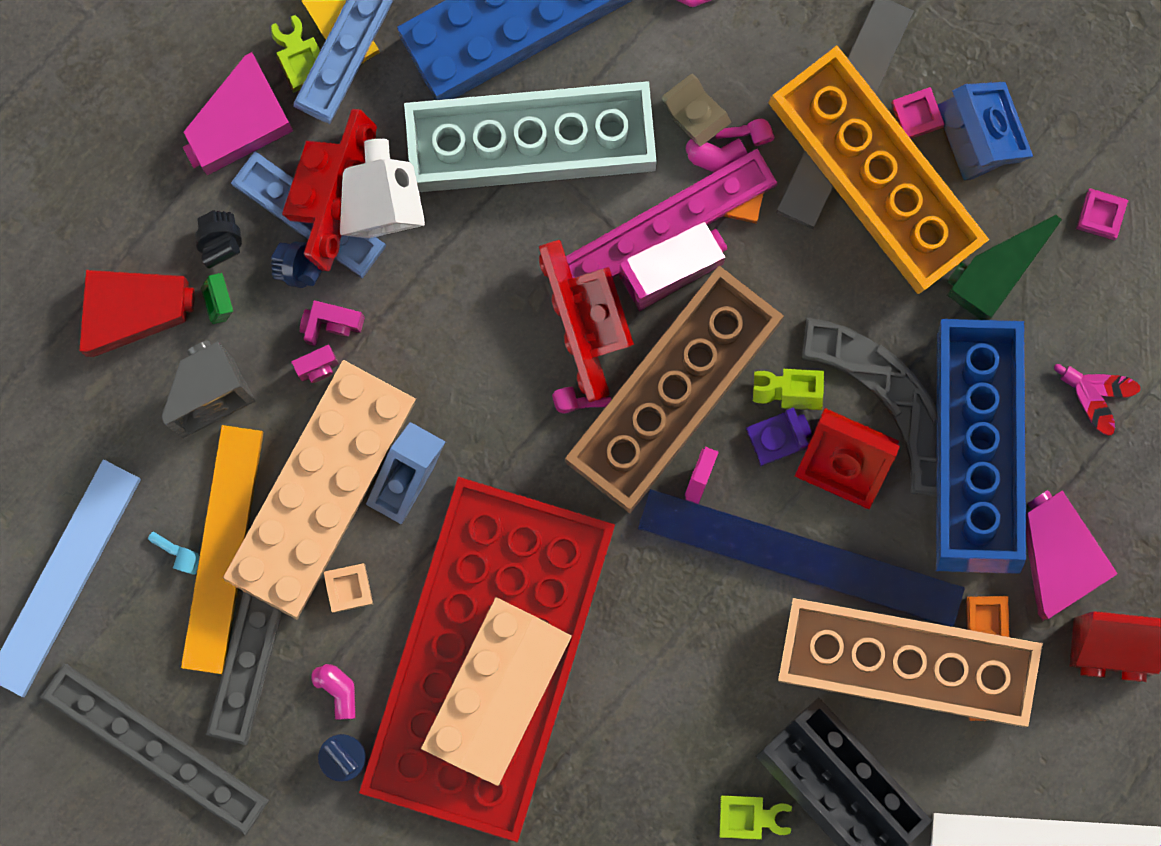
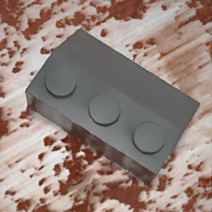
[161,340,255,438]

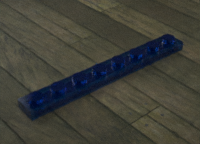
[638,489,965,627]

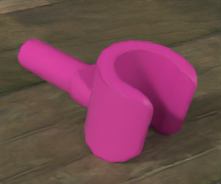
[716,118,775,146]
[552,386,612,414]

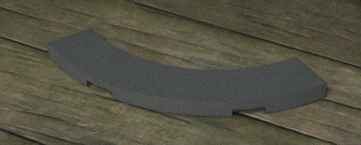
[801,318,937,496]

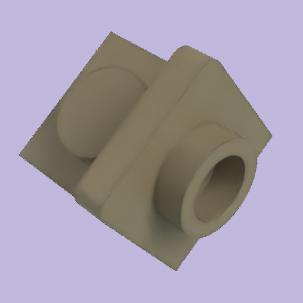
[662,74,732,147]

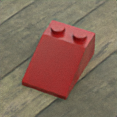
[1070,611,1161,682]

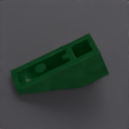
[947,215,1062,320]

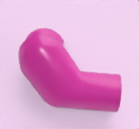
[685,138,747,172]

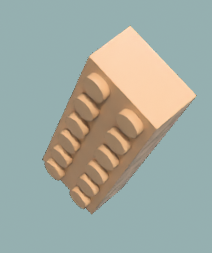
[223,360,416,620]
[778,598,1043,728]

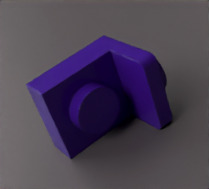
[746,407,812,467]

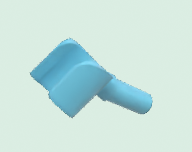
[148,532,200,575]

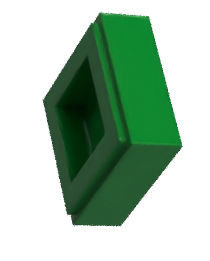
[201,273,233,324]

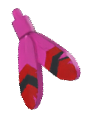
[1054,364,1141,435]

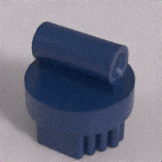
[271,241,322,288]
[318,734,366,782]

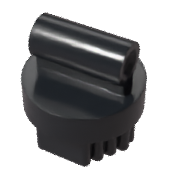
[195,210,242,269]

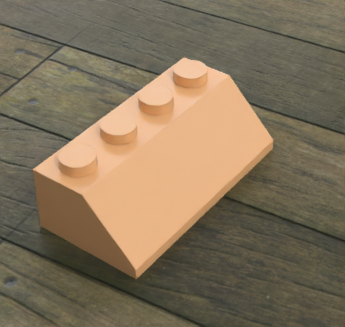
[421,597,572,786]

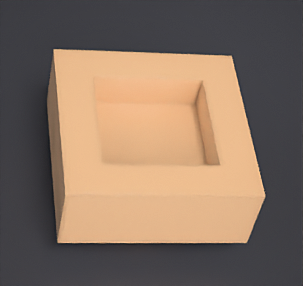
[324,563,373,613]

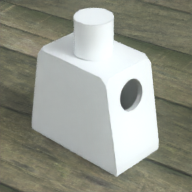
[340,139,425,238]

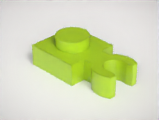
[271,15,320,93]
[753,369,824,410]
[719,796,792,839]

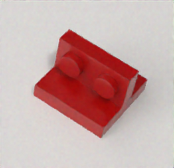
[794,408,900,510]

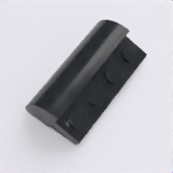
[756,697,932,846]

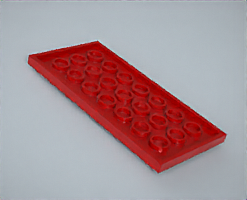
[359,477,615,842]

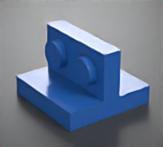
[938,82,1033,181]

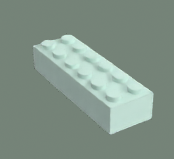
[404,81,656,192]

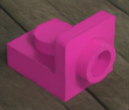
[299,300,365,346]

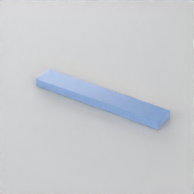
[0,459,141,697]

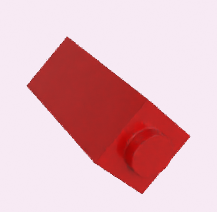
[80,270,195,357]

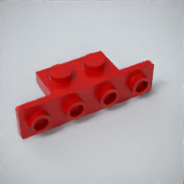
[282,109,377,271]
[539,240,634,402]

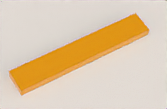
[181,425,264,674]

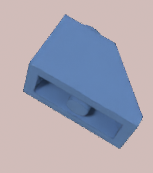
[366,422,445,524]

